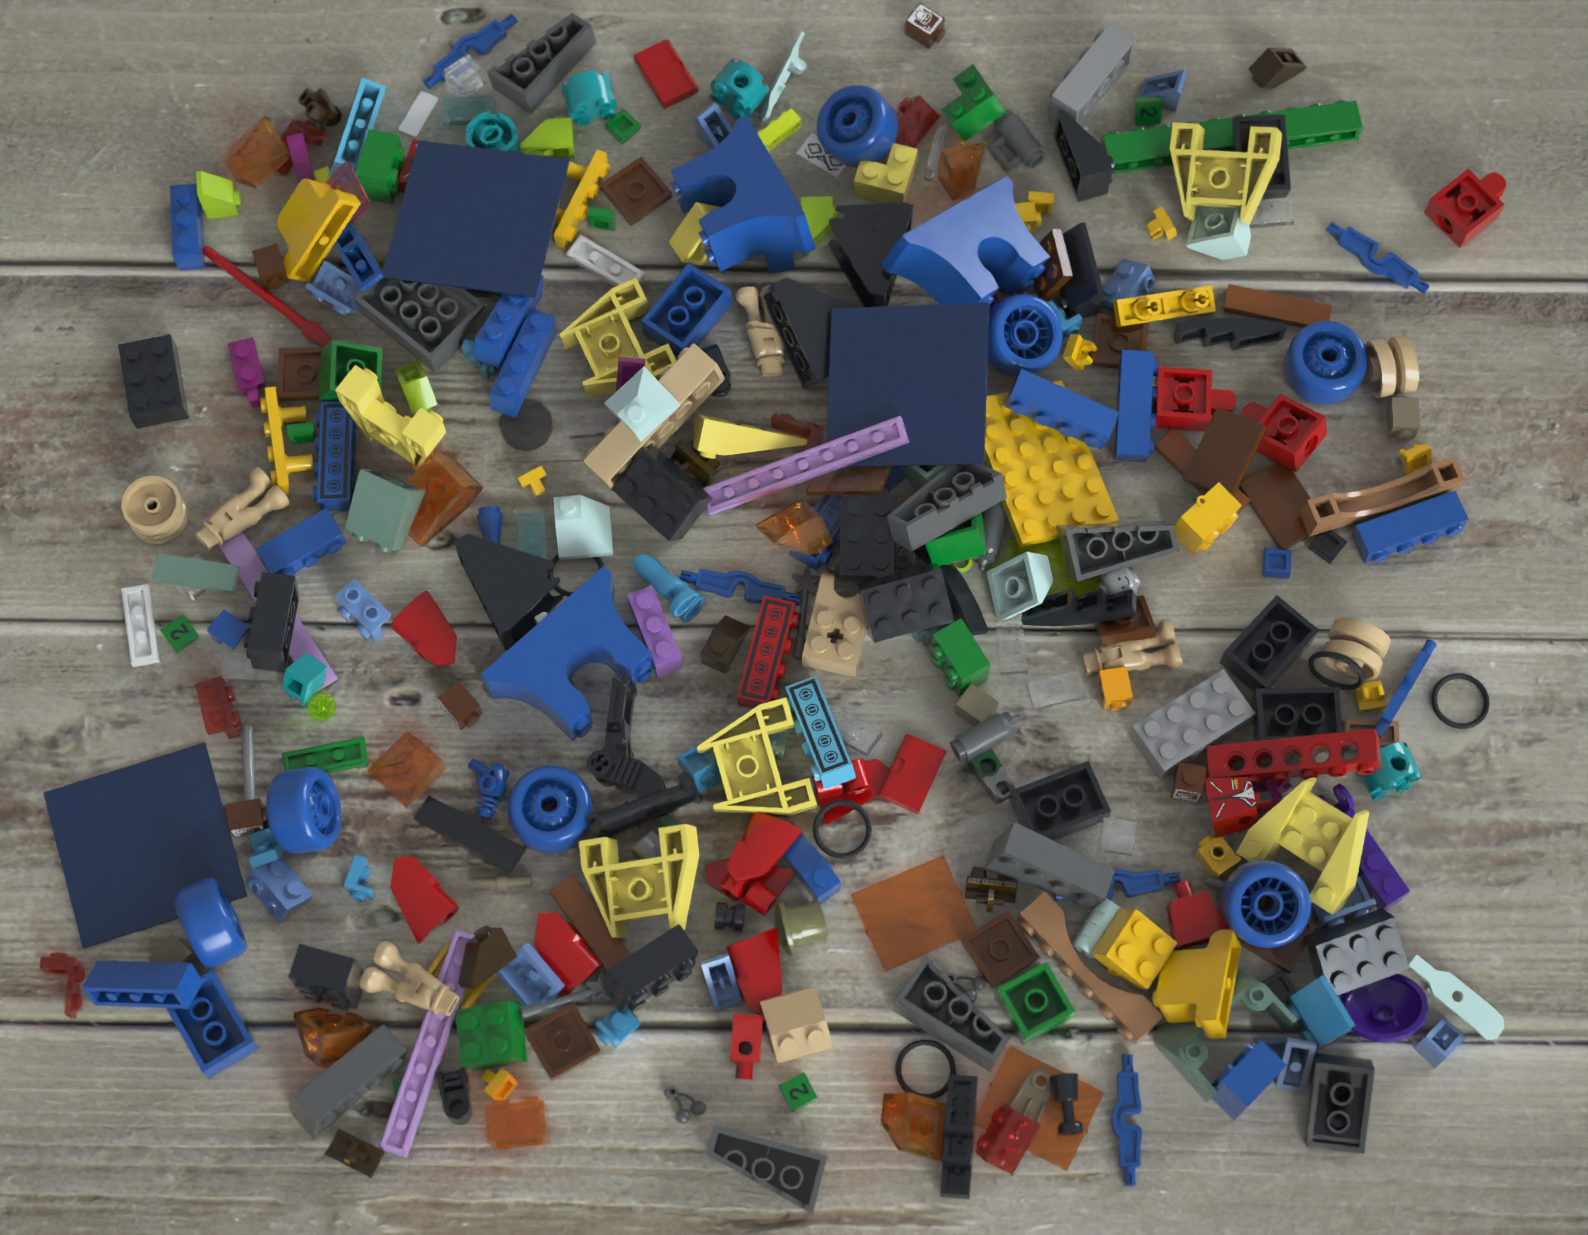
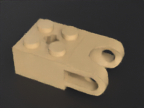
[802,572,867,677]

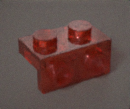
[895,95,940,148]
[195,676,242,739]
[975,1102,1041,1175]

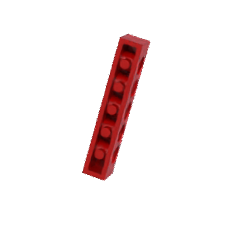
[1207,729,1382,785]

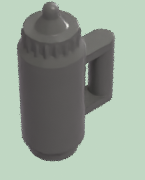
[988,110,1046,172]
[973,502,1008,571]
[950,711,1022,762]

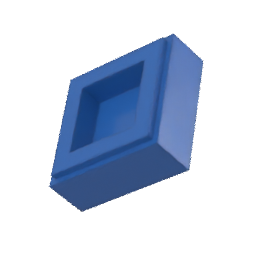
[1262,548,1292,579]

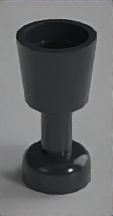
[1049,1073,1084,1136]

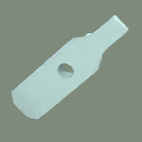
[761,32,807,122]
[1408,954,1504,1040]

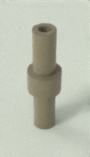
[474,873,532,891]

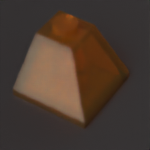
[225,116,291,189]
[755,499,833,556]
[367,732,446,808]
[881,1092,946,1162]

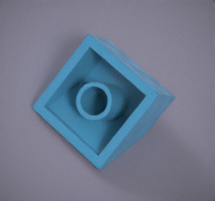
[1285,975,1355,1052]

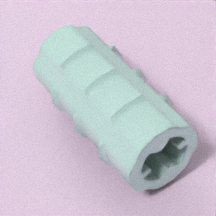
[1072,898,1120,958]

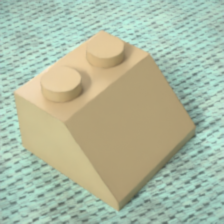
[760,986,833,1063]

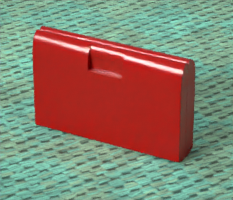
[633,39,699,109]
[878,734,946,814]

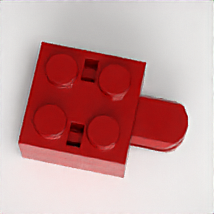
[1424,168,1507,248]
[1154,366,1237,432]
[1241,393,1327,473]

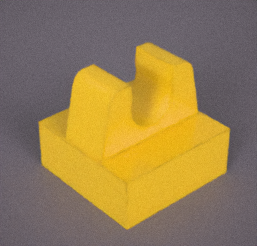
[1146,206,1177,241]
[1062,334,1097,371]
[1399,443,1432,475]
[516,465,546,497]
[1353,680,1387,713]
[480,1068,518,1106]

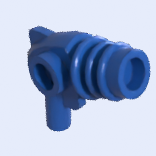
[468,759,510,819]

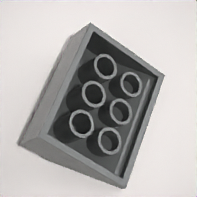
[353,267,485,373]

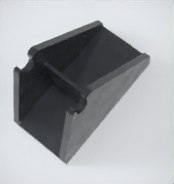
[828,202,914,307]
[760,277,857,390]
[453,534,564,651]

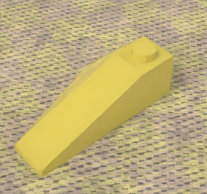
[693,413,808,459]

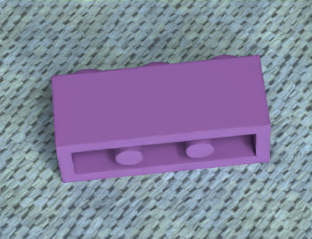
[627,585,683,677]

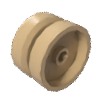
[1365,334,1419,398]
[121,476,188,544]
[1320,618,1391,681]

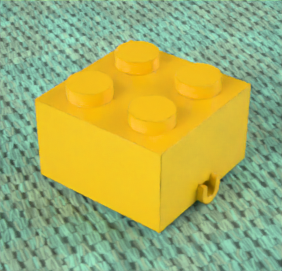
[1174,482,1242,556]
[1090,908,1177,990]

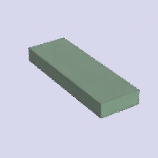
[152,553,240,594]

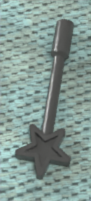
[792,566,821,660]
[518,972,612,1019]

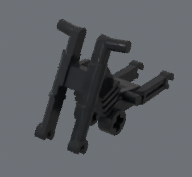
[586,670,703,838]

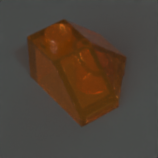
[937,141,986,201]
[293,1008,373,1068]

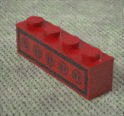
[737,596,800,709]

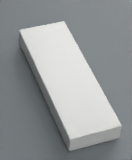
[566,234,645,287]
[121,583,160,667]

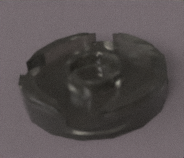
[499,399,553,451]

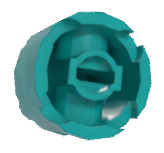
[710,59,769,120]
[561,70,617,126]
[466,112,520,153]
[1359,742,1422,802]

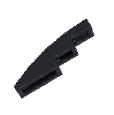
[1173,317,1287,351]
[913,544,989,636]
[1021,588,1136,626]
[414,796,526,874]
[940,1074,978,1199]

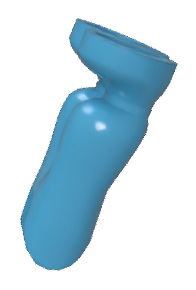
[633,554,704,622]

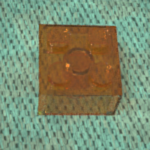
[485,1096,551,1150]

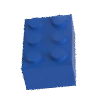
[641,263,732,357]
[166,970,260,1079]
[1211,1040,1287,1121]

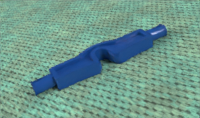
[423,13,518,89]
[1326,221,1430,294]
[680,569,801,606]
[1374,639,1437,740]
[1054,869,1181,904]
[1111,1054,1142,1186]

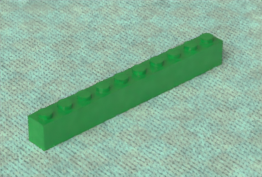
[1102,100,1363,174]

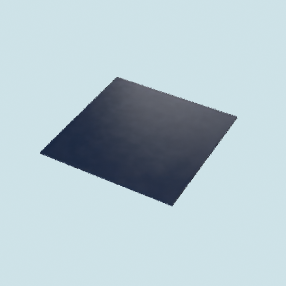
[383,140,570,298]
[826,302,989,467]
[44,743,248,949]

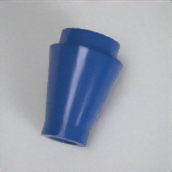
[476,506,503,544]

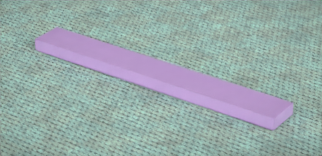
[702,416,910,515]
[203,516,338,694]
[378,929,475,1158]

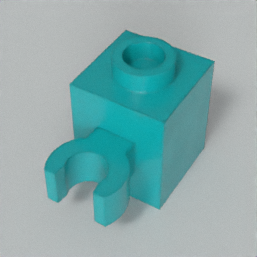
[282,652,328,707]

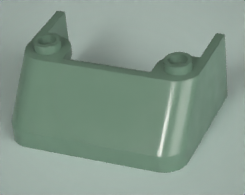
[1154,969,1297,1102]

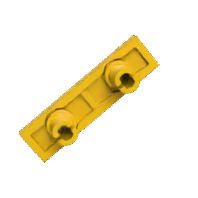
[554,149,610,250]
[1113,285,1216,327]
[260,387,313,495]

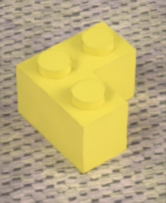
[853,143,918,203]
[669,202,721,266]

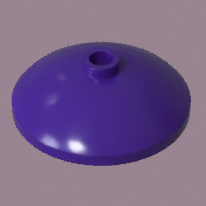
[1340,974,1428,1042]

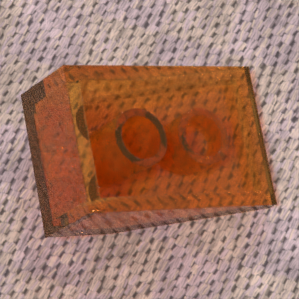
[408,450,484,547]

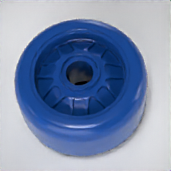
[816,85,898,168]
[988,294,1063,376]
[1284,321,1368,405]
[508,766,594,854]
[266,767,342,854]
[1221,859,1311,948]
[173,877,247,968]

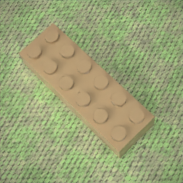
[583,343,725,495]

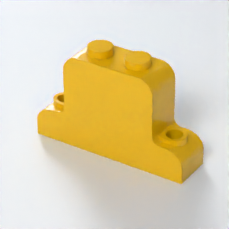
[277,178,361,283]
[1153,929,1241,1039]

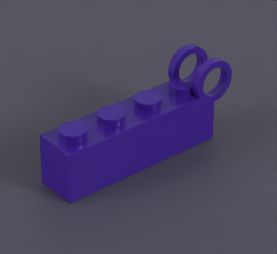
[1317,783,1410,910]

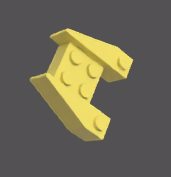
[1170,122,1282,225]
[559,278,676,397]
[335,365,446,471]
[697,697,817,816]
[1236,777,1369,914]
[579,824,699,939]

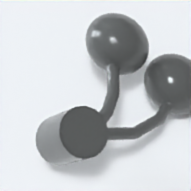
[947,973,987,1003]
[664,1086,706,1123]

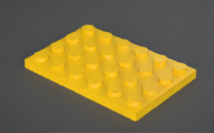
[985,380,1119,548]

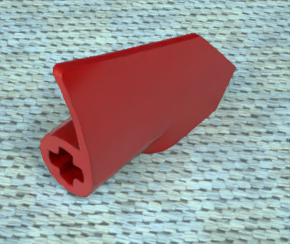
[391,591,457,667]
[812,758,890,825]
[726,812,802,883]
[390,856,459,944]
[706,857,793,916]
[534,912,603,997]
[725,928,783,1017]

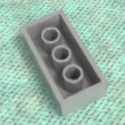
[1047,23,1136,126]
[1129,669,1256,780]

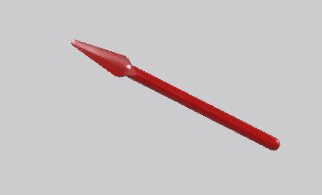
[203,246,333,347]

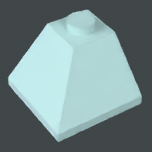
[1186,206,1251,260]
[604,367,680,442]
[553,495,613,560]
[987,552,1053,622]

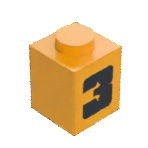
[1097,666,1133,712]

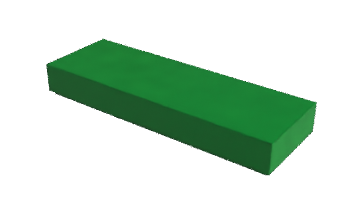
[282,737,369,774]

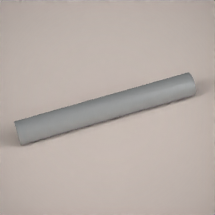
[242,725,256,801]

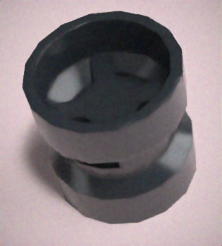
[714,901,746,932]

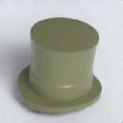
[774,900,827,956]

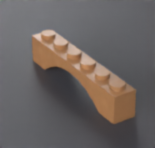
[1299,457,1466,536]
[1018,891,1164,1045]

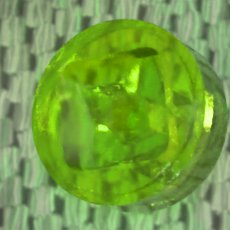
[308,693,337,721]

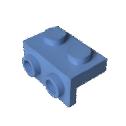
[1101,259,1156,308]
[305,260,360,315]
[334,579,391,643]
[246,856,313,924]
[1311,876,1377,928]
[496,943,565,1006]

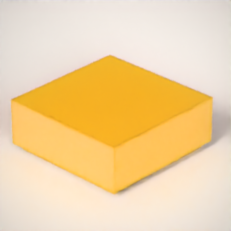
[1027,191,1055,214]

